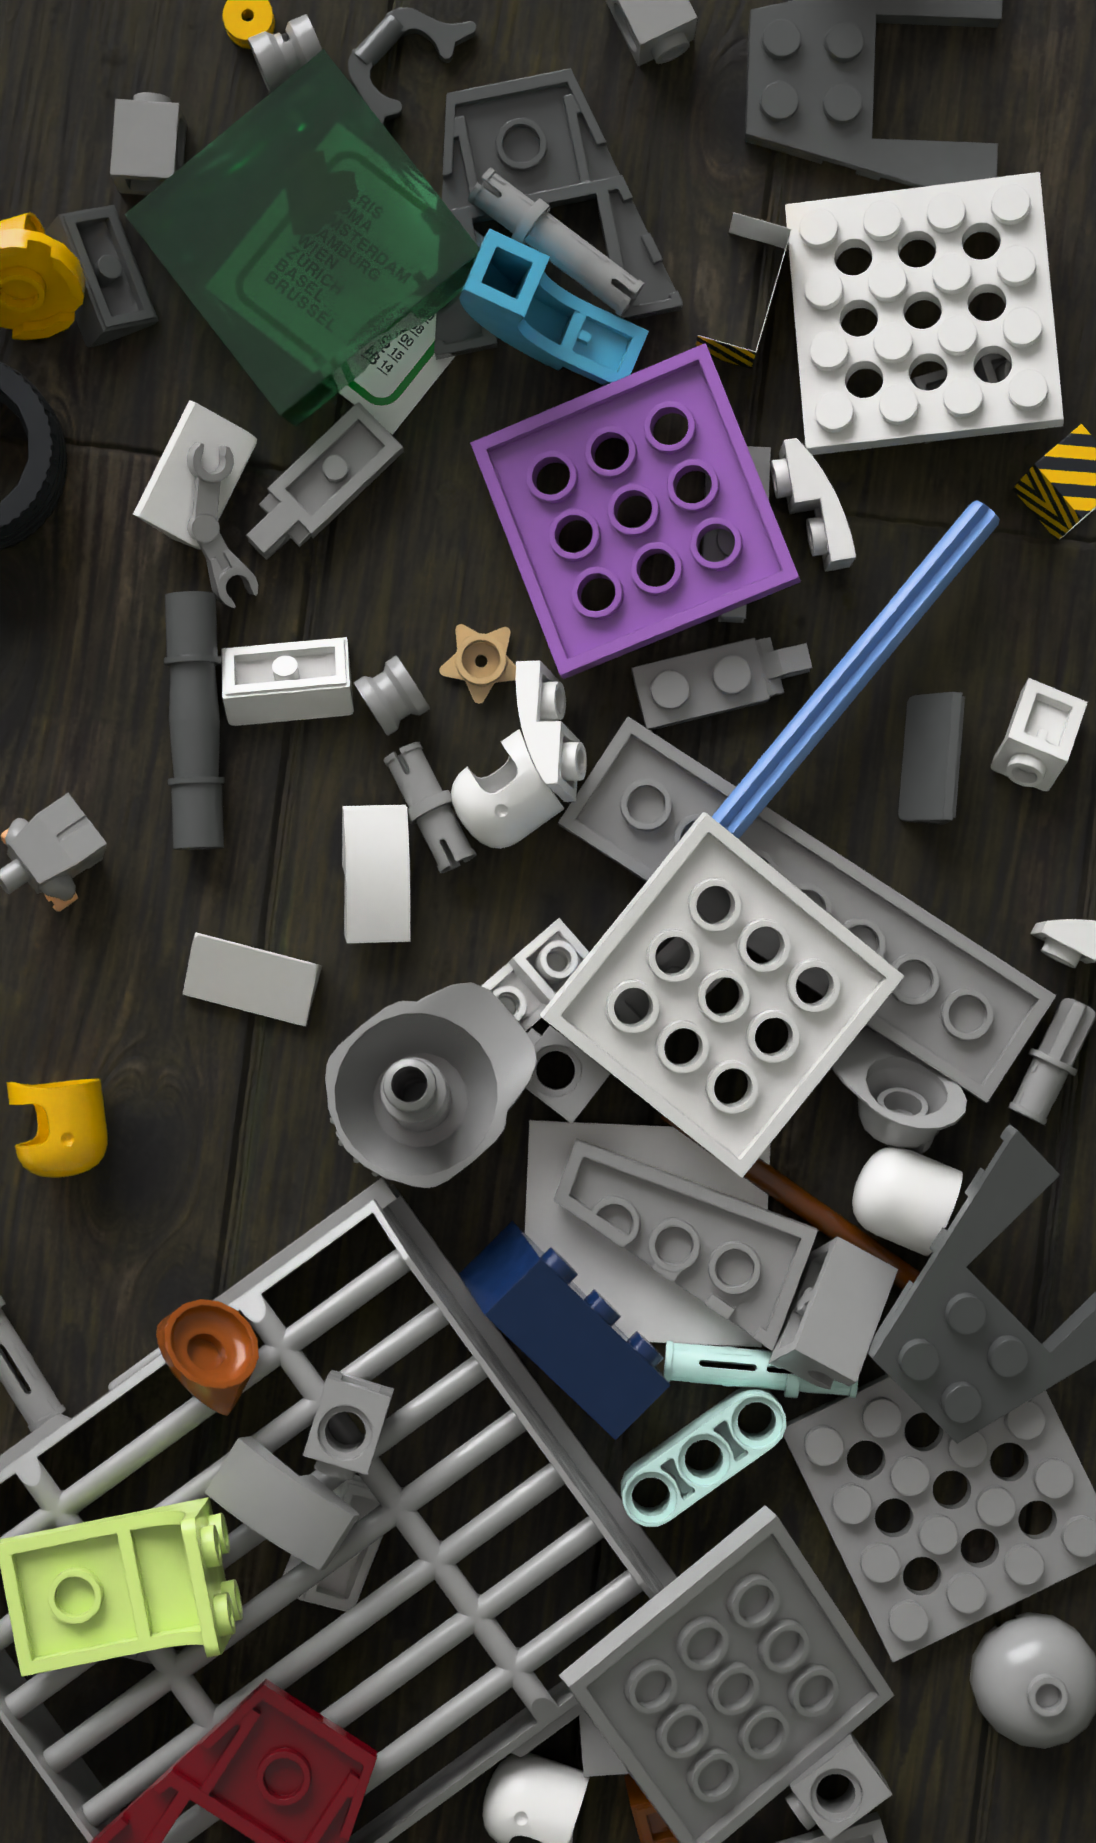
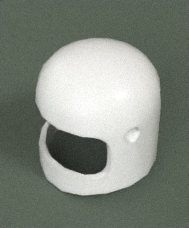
[451,729,564,849]
[852,1146,963,1257]
[482,1752,589,1843]

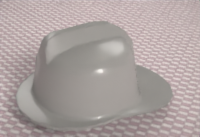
[832,1025,967,1154]

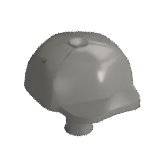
[325,982,537,1188]

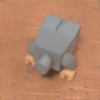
[0,793,107,912]

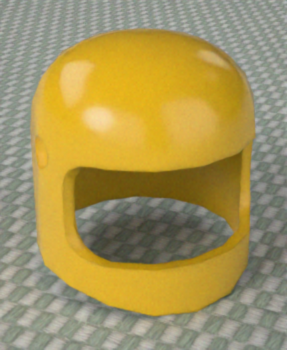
[7,1078,108,1178]

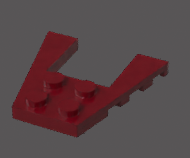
[89,1679,378,1843]

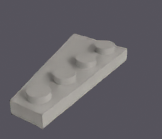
[553,1138,818,1351]

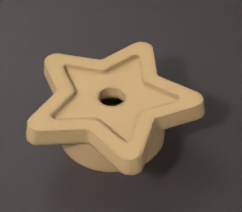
[439,624,516,704]

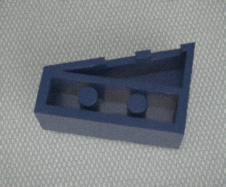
[459,1220,670,1440]

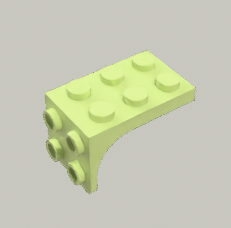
[0,1497,243,1677]

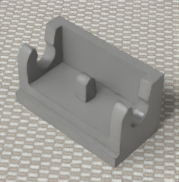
[769,1236,898,1389]

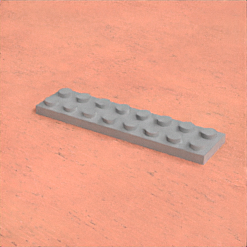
[558,717,1056,1103]

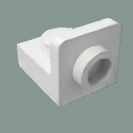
[991,678,1088,791]

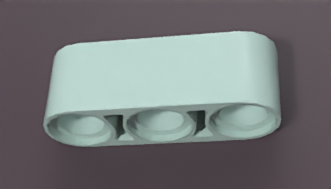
[621,1387,786,1527]

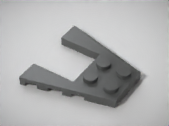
[744,0,1002,188]
[434,68,683,360]
[868,1124,1096,1444]

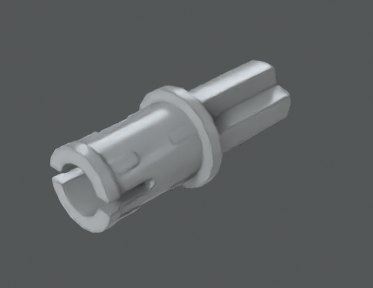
[1008,998,1096,1125]

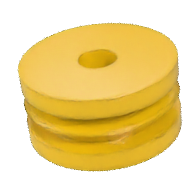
[222,0,275,49]

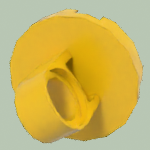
[0,212,85,340]

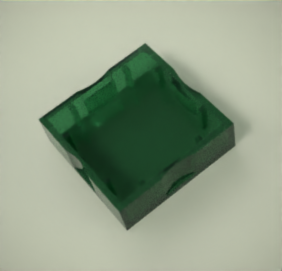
[124,49,480,427]

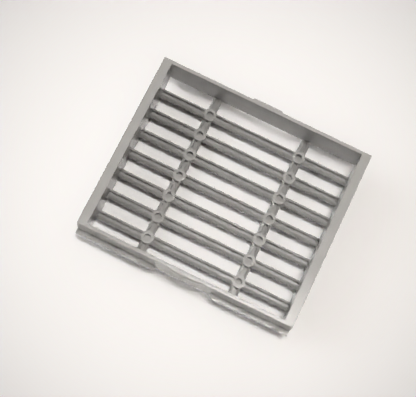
[0,1177,677,1843]

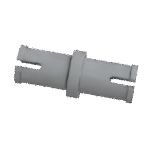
[383,742,477,873]

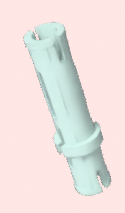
[664,1341,859,1398]

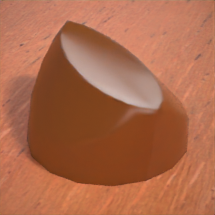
[156,1299,259,1416]

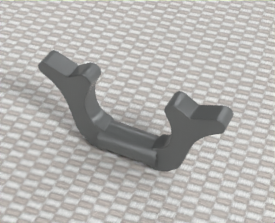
[348,7,476,143]

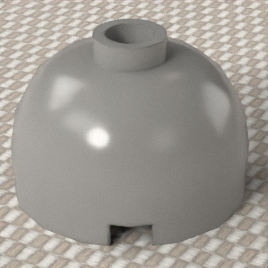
[969,1612,1096,1749]

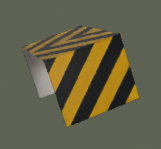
[695,212,792,369]
[1013,424,1096,541]

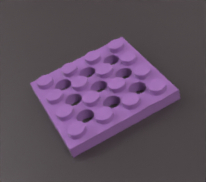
[470,343,801,679]

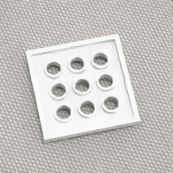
[785,172,1064,455]
[540,812,904,1178]

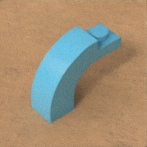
[459,229,649,386]

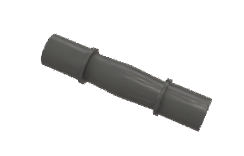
[164,591,225,850]

